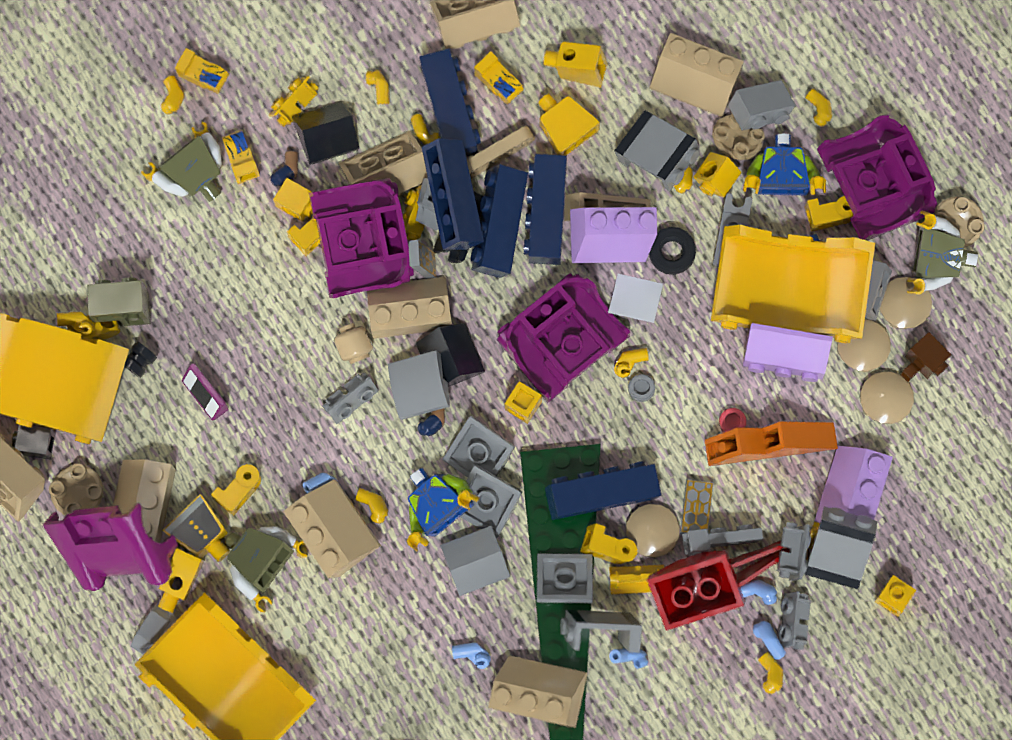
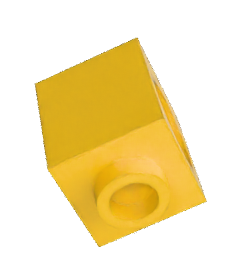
[693,152,742,197]
[273,178,313,222]
[504,381,542,424]
[875,575,916,617]

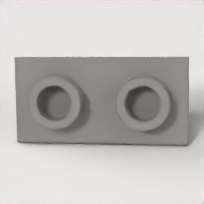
[322,373,378,424]
[777,522,811,581]
[778,591,811,650]

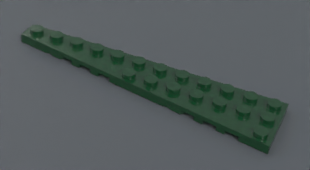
[520,444,601,740]

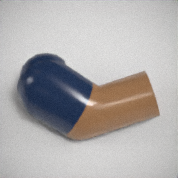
[270,151,298,186]
[417,408,445,436]

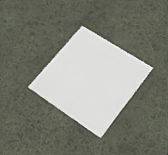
[608,274,663,323]

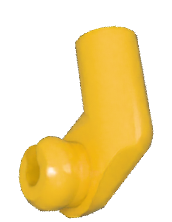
[56,312,94,336]

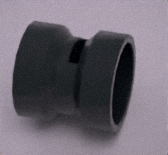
[124,341,157,378]

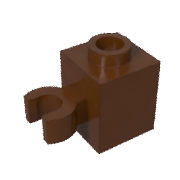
[900,332,952,382]

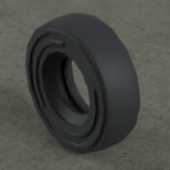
[649,227,696,275]

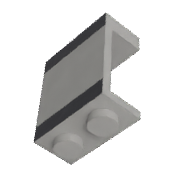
[614,110,700,192]
[805,507,878,590]
[560,610,642,653]

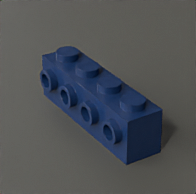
[419,48,481,156]
[421,138,484,250]
[524,154,567,265]
[470,164,528,278]
[545,461,662,520]

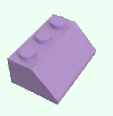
[570,207,657,263]
[743,323,833,382]
[814,446,893,523]

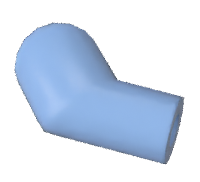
[740,580,777,605]
[753,621,786,660]
[609,648,648,669]

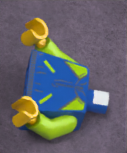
[743,133,826,195]
[407,468,479,552]

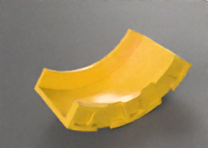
[711,225,875,343]
[0,313,129,445]
[134,592,316,740]

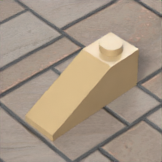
[564,192,651,222]

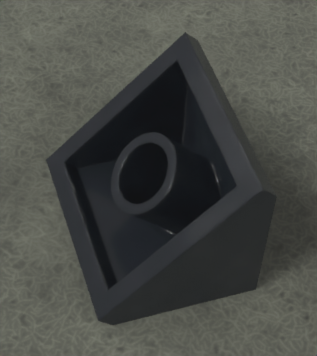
[292,102,359,166]
[416,323,485,387]

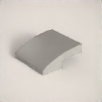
[388,350,450,420]

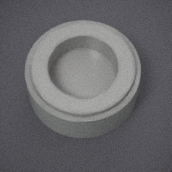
[628,374,655,402]

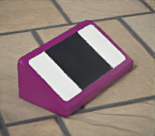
[182,364,228,421]

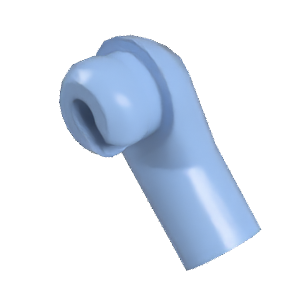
[303,473,338,493]
[452,642,491,669]

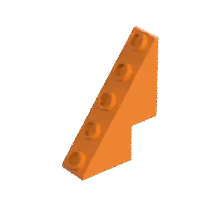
[705,421,838,466]

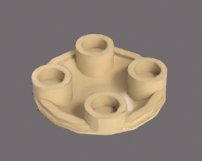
[712,113,765,160]
[933,197,985,248]
[880,277,932,329]
[837,320,890,372]
[860,372,914,424]
[49,463,103,516]
[626,504,680,558]

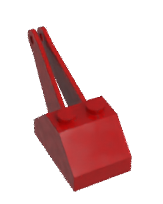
[647,540,790,631]

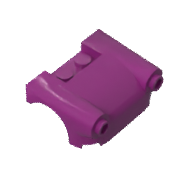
[817,115,937,241]
[309,177,414,298]
[497,273,631,403]
[42,503,178,591]

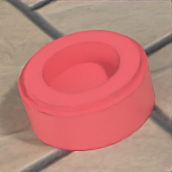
[719,408,747,432]

